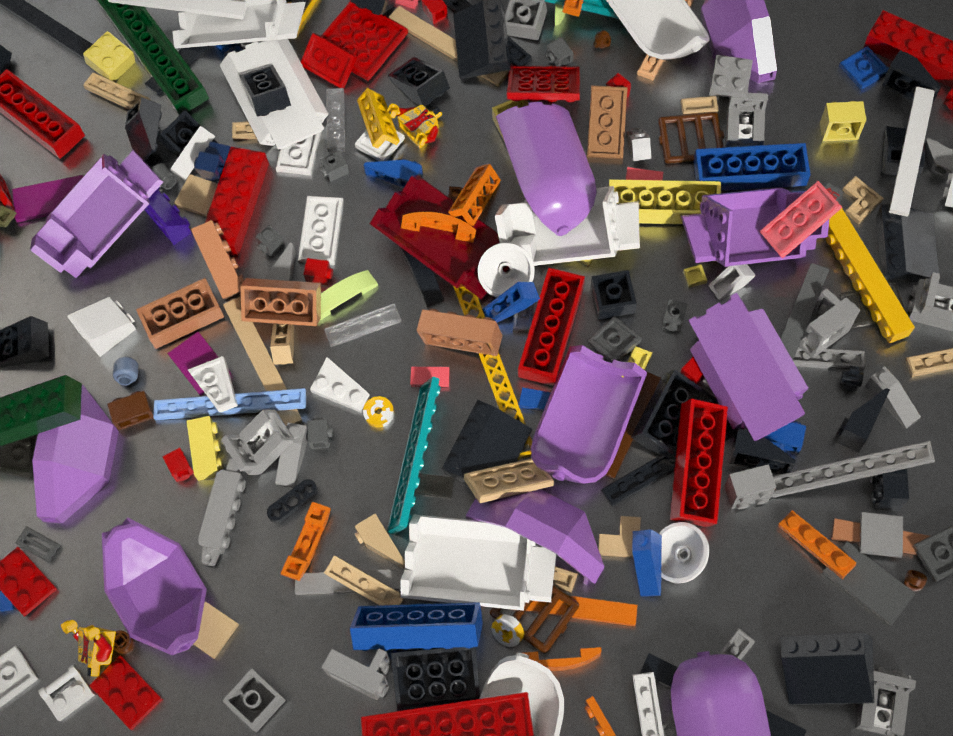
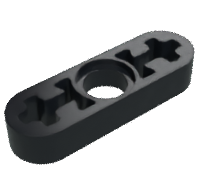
[267,479,318,523]

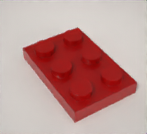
[301,33,357,89]
[0,547,57,617]
[89,655,163,730]

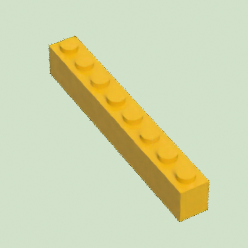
[825,208,915,343]

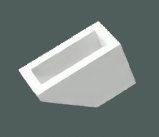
[708,264,756,300]

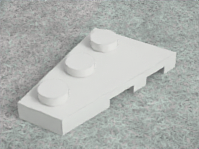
[188,356,238,413]
[310,357,370,413]

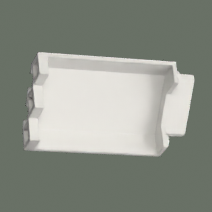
[172,0,306,49]
[220,39,328,149]
[401,514,556,611]

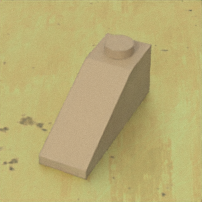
[270,323,294,365]
[354,514,405,569]

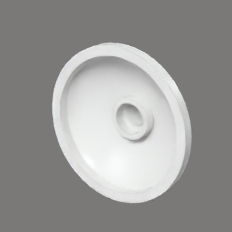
[478,243,534,298]
[659,522,709,583]

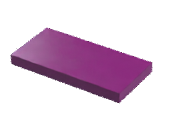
[12,175,83,223]

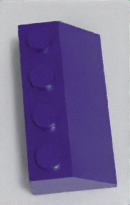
[144,187,191,245]

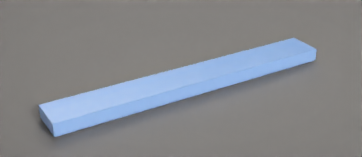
[153,388,306,420]

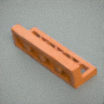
[448,164,501,226]

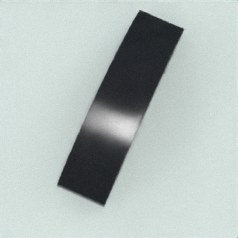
[400,247,444,308]

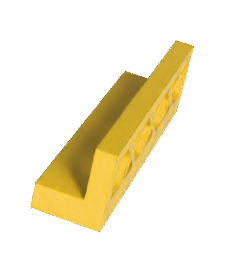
[357,88,400,148]

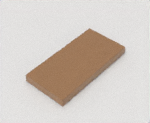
[587,86,627,159]

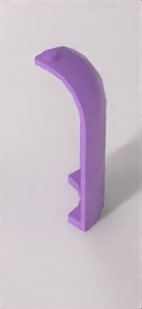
[496,102,597,236]
[531,345,647,484]
[671,651,771,736]

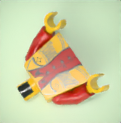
[387,104,442,148]
[61,620,116,676]

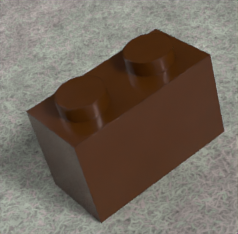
[107,391,154,431]

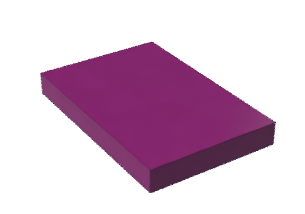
[167,332,231,396]

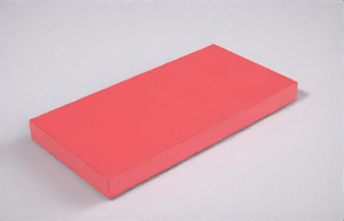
[759,181,842,258]

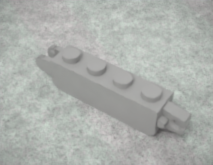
[197,458,246,566]

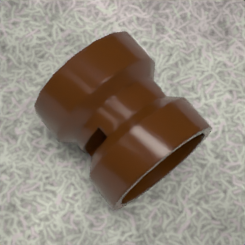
[113,630,135,655]

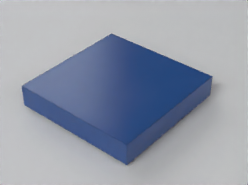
[839,46,889,90]

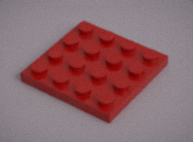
[321,1,408,81]
[507,66,580,102]

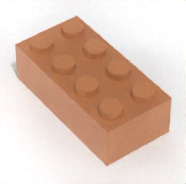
[191,220,245,299]
[136,278,224,349]
[241,278,321,326]
[417,309,502,356]

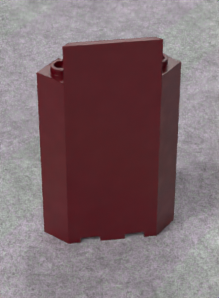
[369,175,510,299]

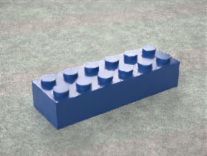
[693,143,811,191]
[350,602,483,651]

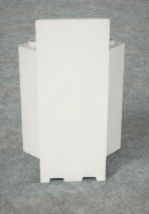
[495,186,640,266]

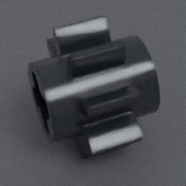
[841,365,864,391]

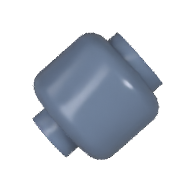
[113,356,139,385]

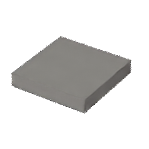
[859,512,903,558]

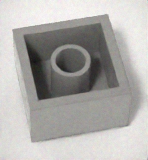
[505,0,547,40]
[724,464,776,509]
[222,668,286,733]

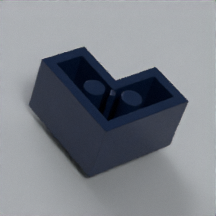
[194,142,231,183]

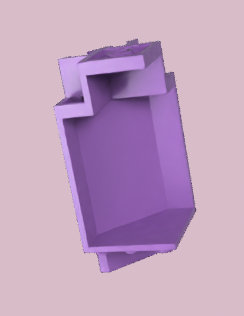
[30,150,163,278]
[681,188,829,267]
[688,293,809,441]

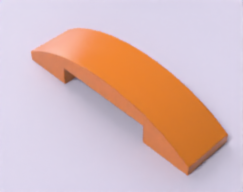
[401,212,476,243]
[280,502,331,581]
[523,647,602,671]

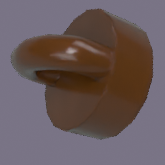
[593,30,611,49]
[904,570,927,591]

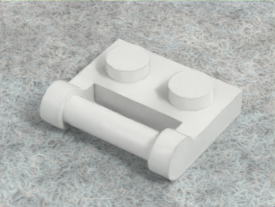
[38,664,95,721]

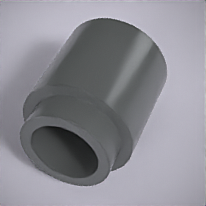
[152,163,177,189]

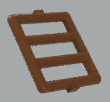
[658,112,724,164]
[490,585,579,653]

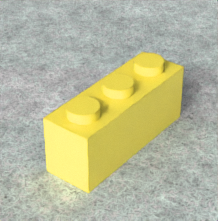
[187,416,223,481]

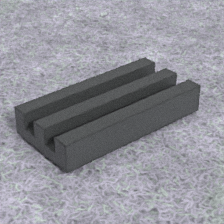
[15,526,60,563]

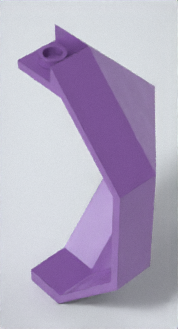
[700,0,777,83]
[33,385,119,523]
[465,489,604,585]
[102,517,207,655]

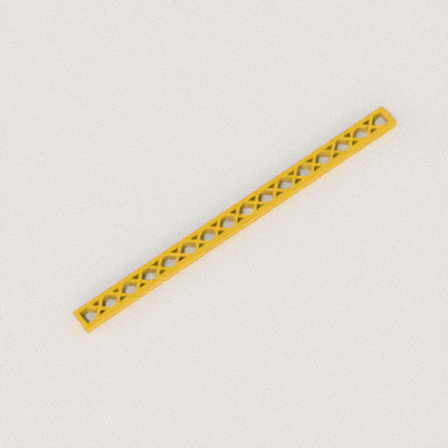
[452,285,532,461]

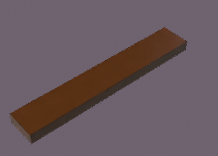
[605,371,661,479]

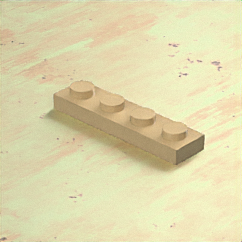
[83,72,150,110]
[324,555,404,606]

